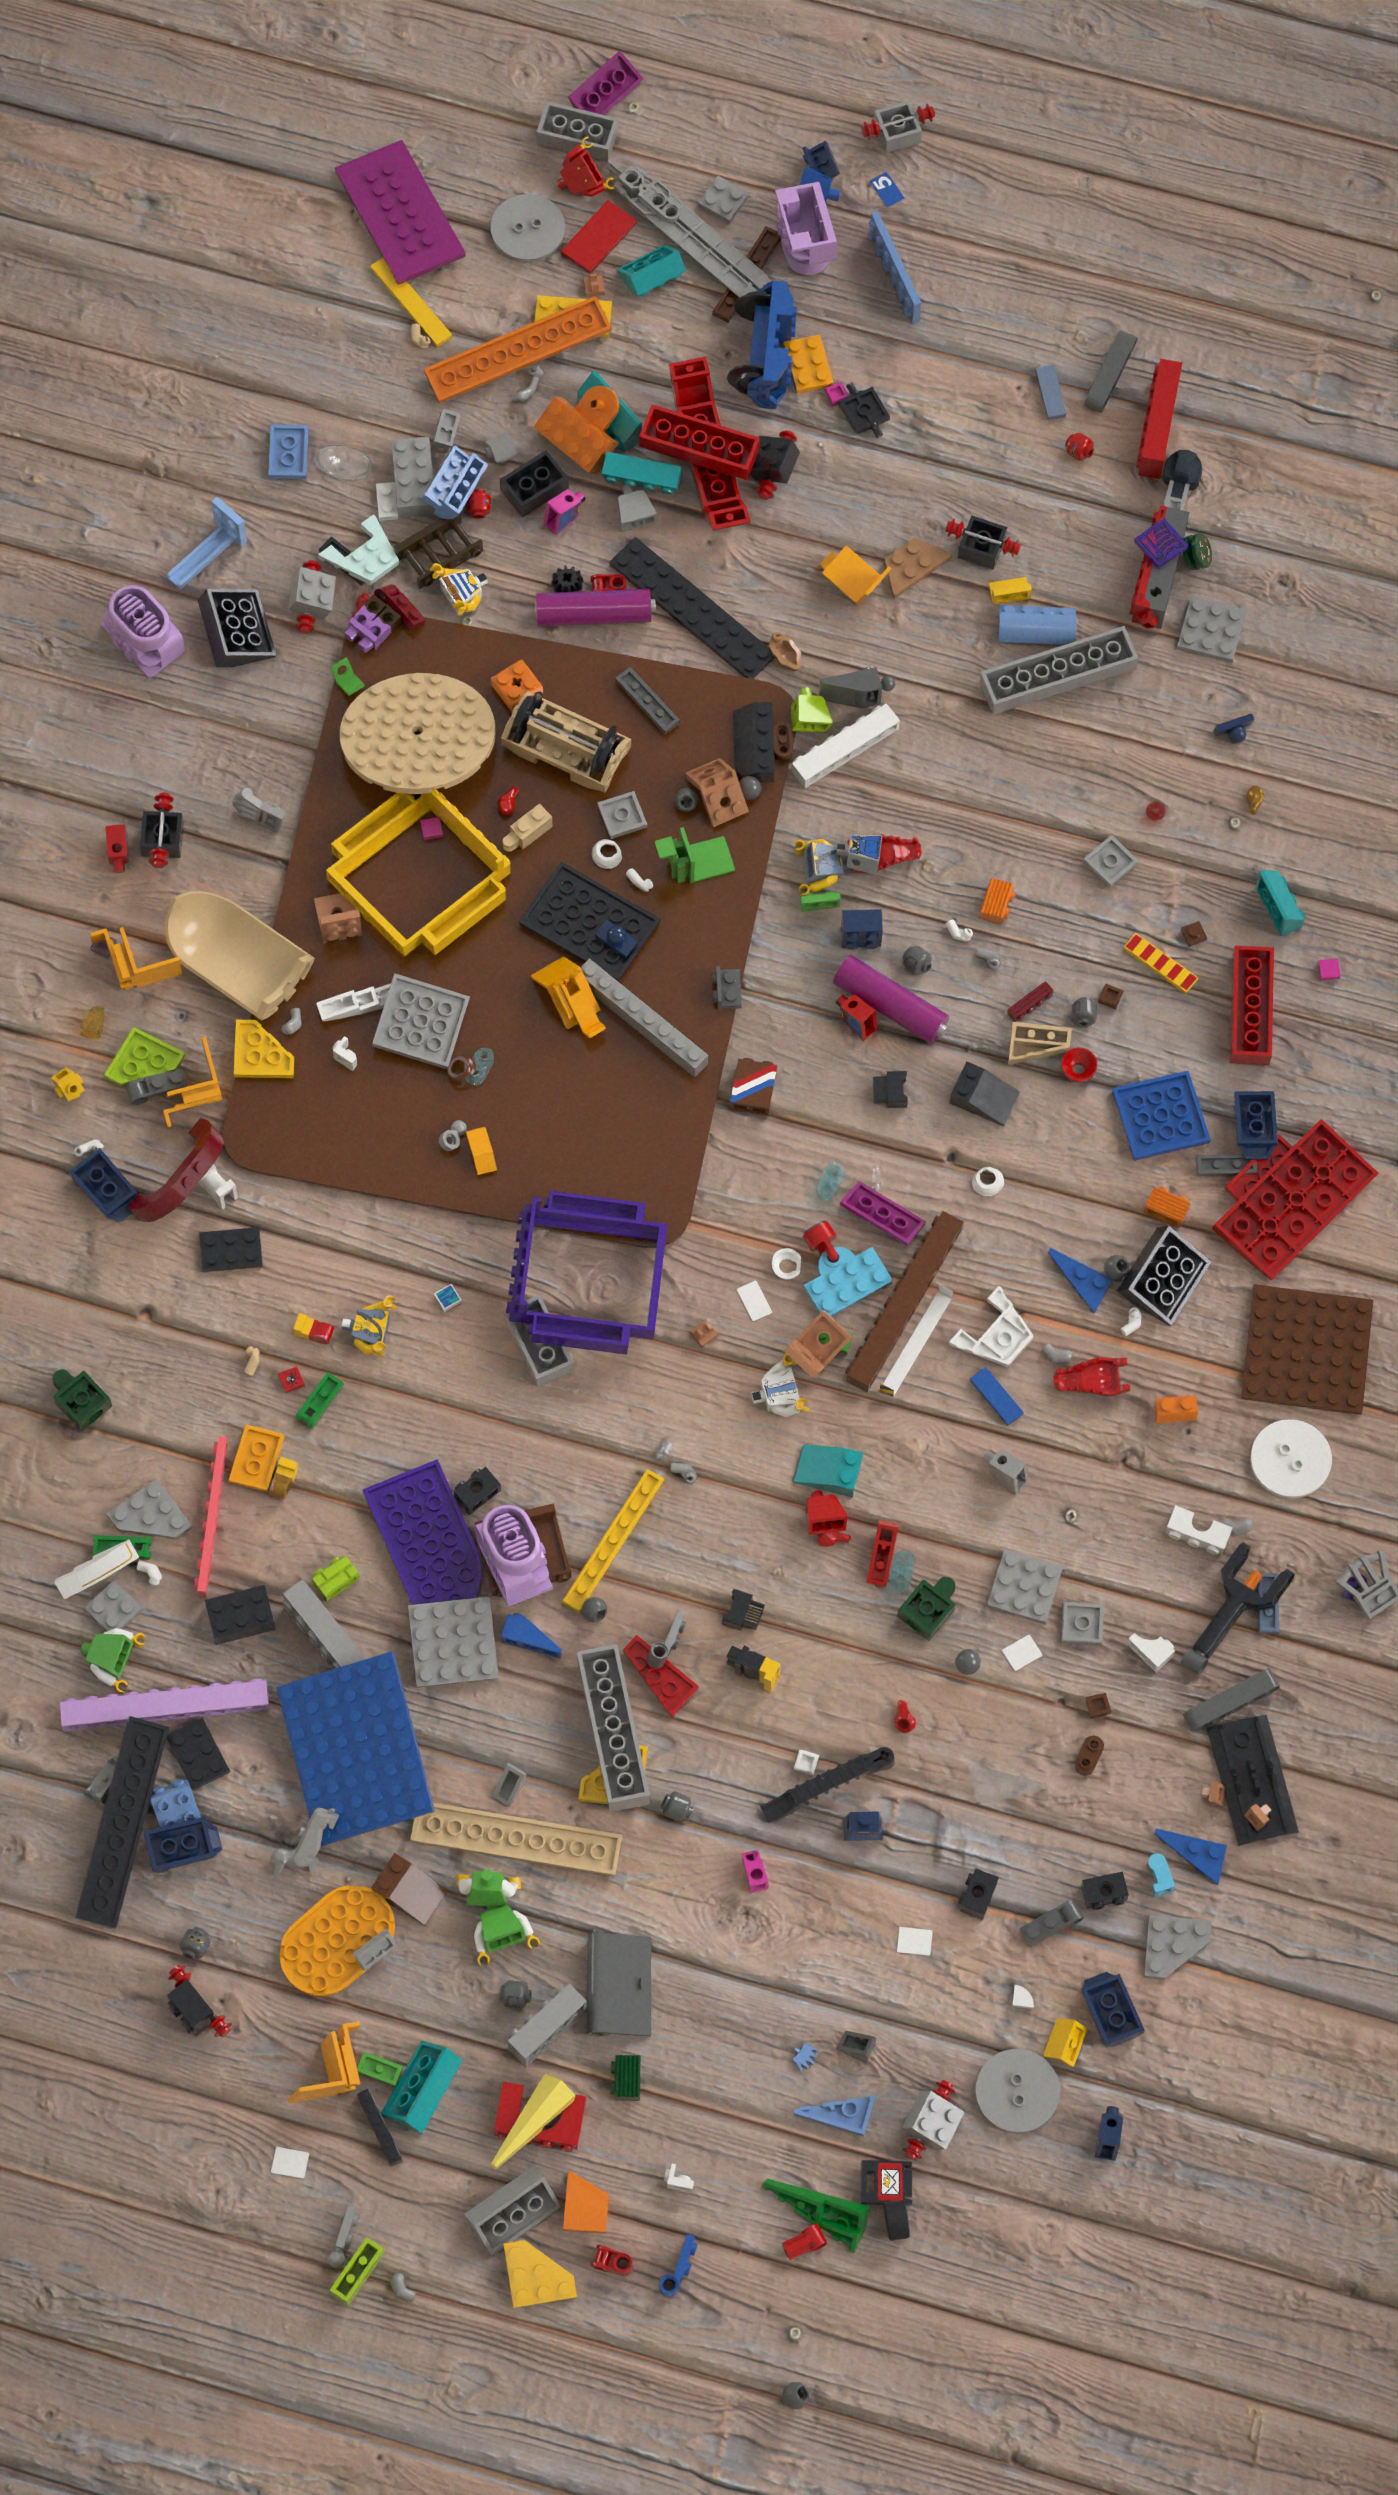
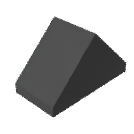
[837,2031,877,2064]

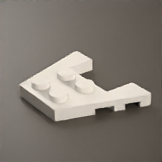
[949,1286,1034,1367]

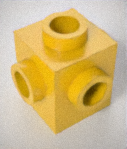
[50,1067,85,1101]

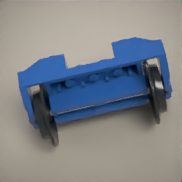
[727,281,797,409]

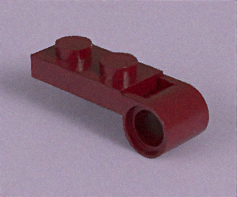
[374,584,426,630]

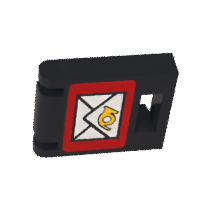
[861,2160,912,2206]

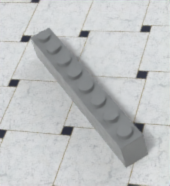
[581,959,708,1077]

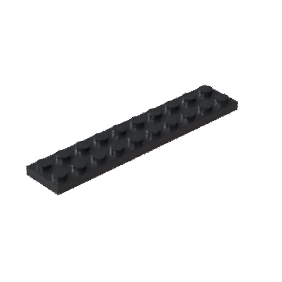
[609,537,775,679]
[75,1716,169,1929]

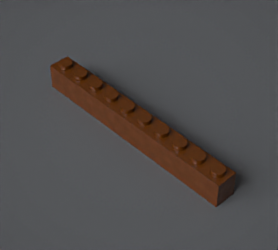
[845,1211,964,1393]

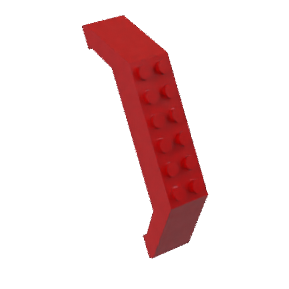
[669,356,751,531]

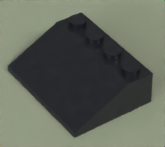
[197,589,277,667]
[1117,1226,1212,1326]

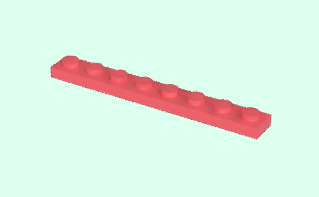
[194,1436,228,1598]

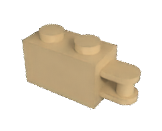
[503,804,553,852]

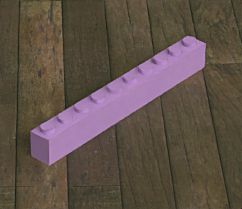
[60,1678,270,1732]

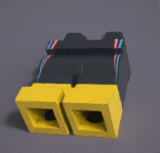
[727,1645,780,1693]

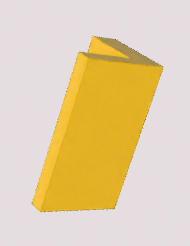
[988,577,1032,605]
[1043,2018,1088,2067]

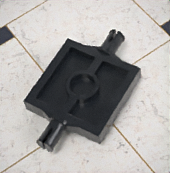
[839,382,890,438]

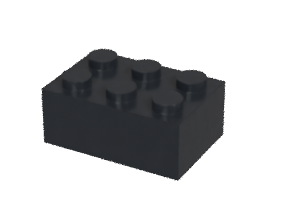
[500,450,569,517]
[205,1585,276,1645]

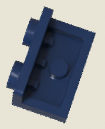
[802,141,840,179]

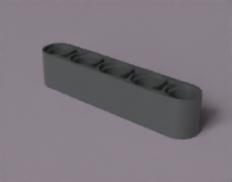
[1084,330,1138,413]
[1183,1668,1280,1733]

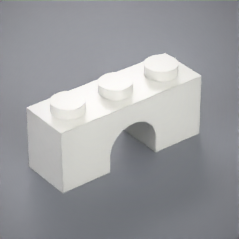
[1165,1505,1232,1555]

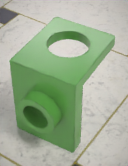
[330,658,364,695]

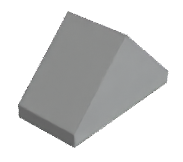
[492,1763,527,1807]

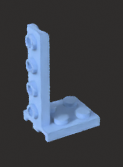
[167,497,247,590]

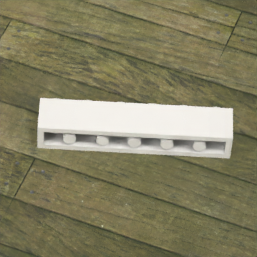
[791,703,900,788]

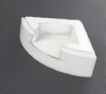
[1012,1985,1034,2009]

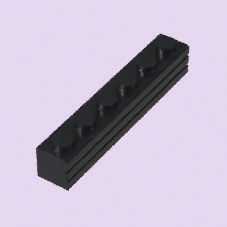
[357,2088,403,2167]

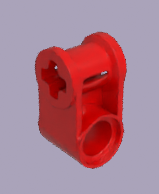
[590,574,627,591]
[590,2245,633,2276]

